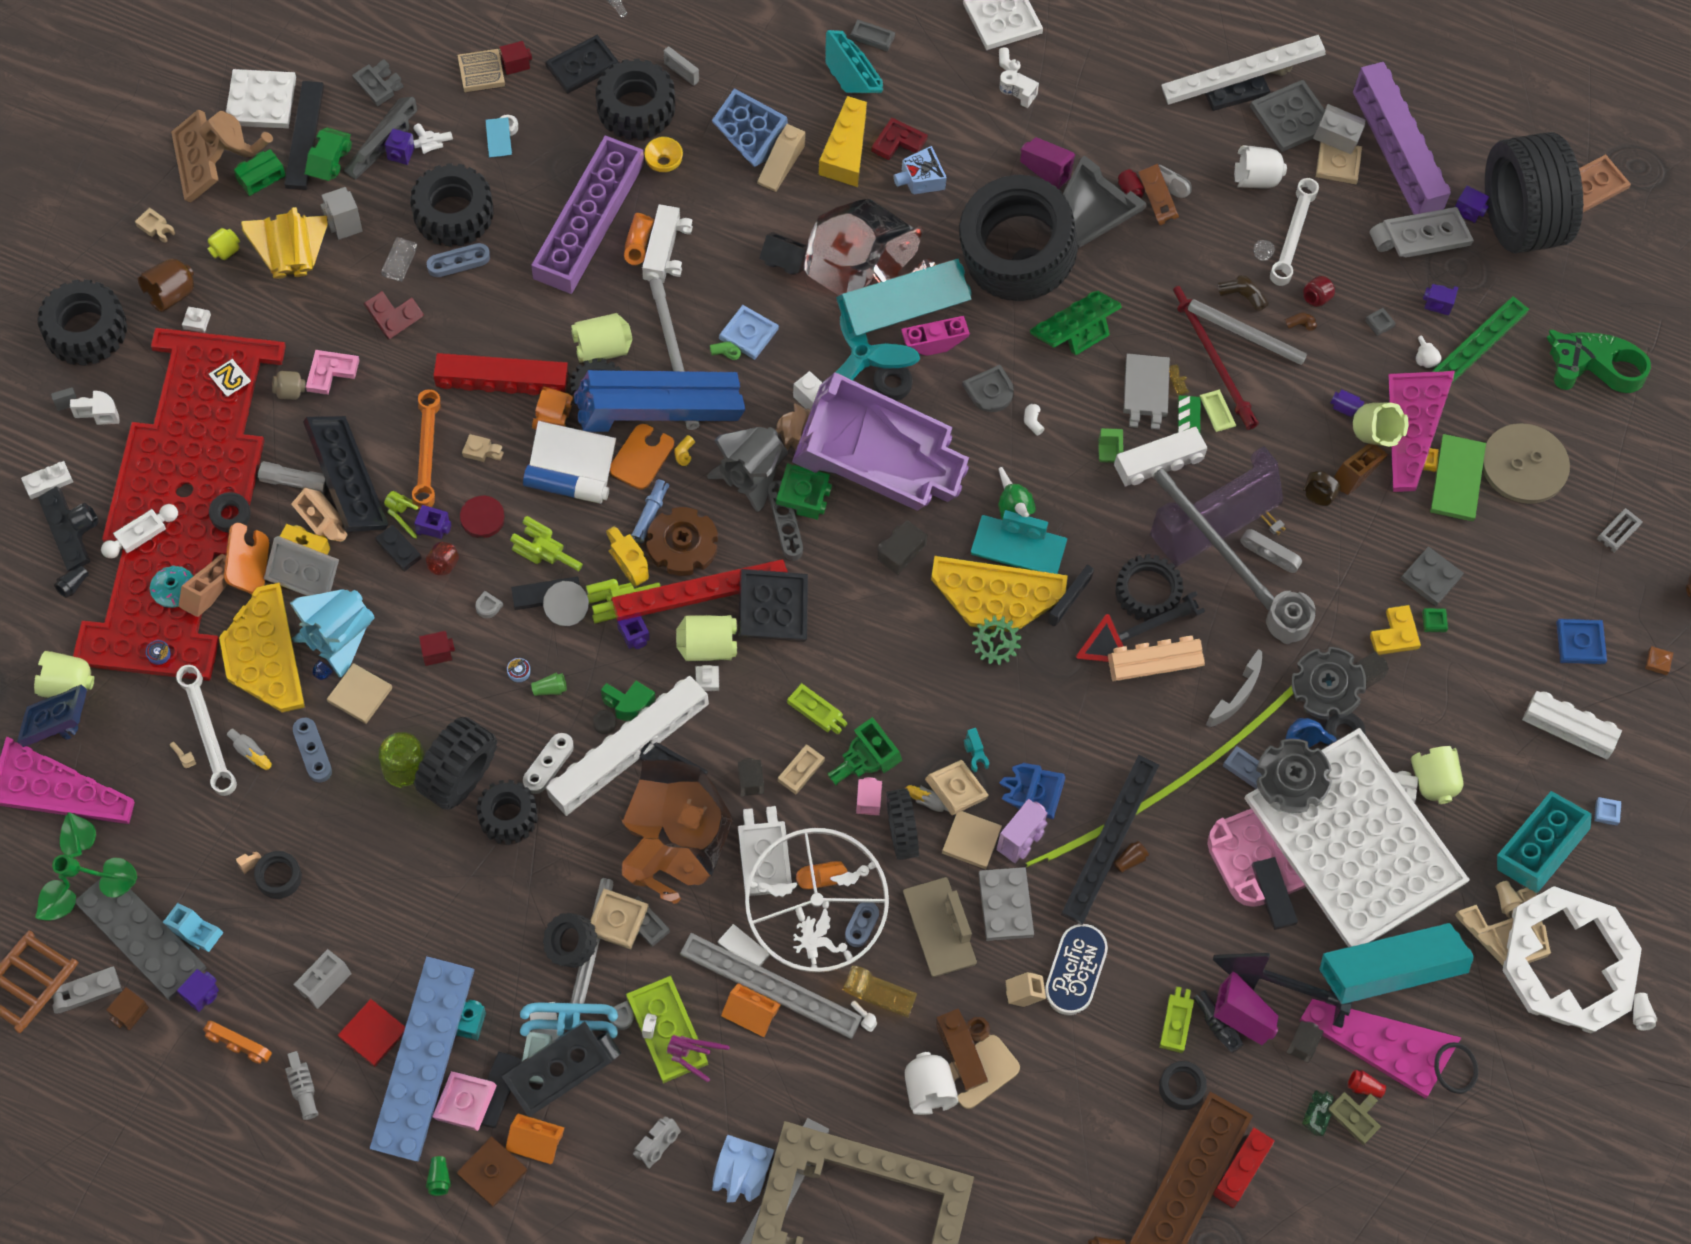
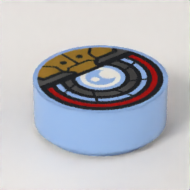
[507,658,530,682]

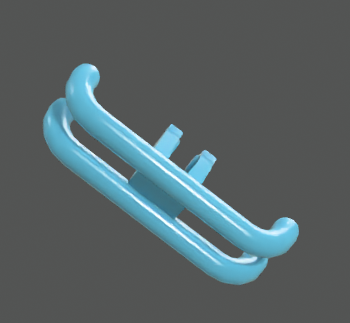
[520,1002,618,1038]

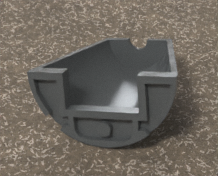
[1050,155,1146,249]

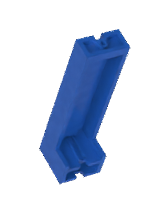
[574,370,745,432]

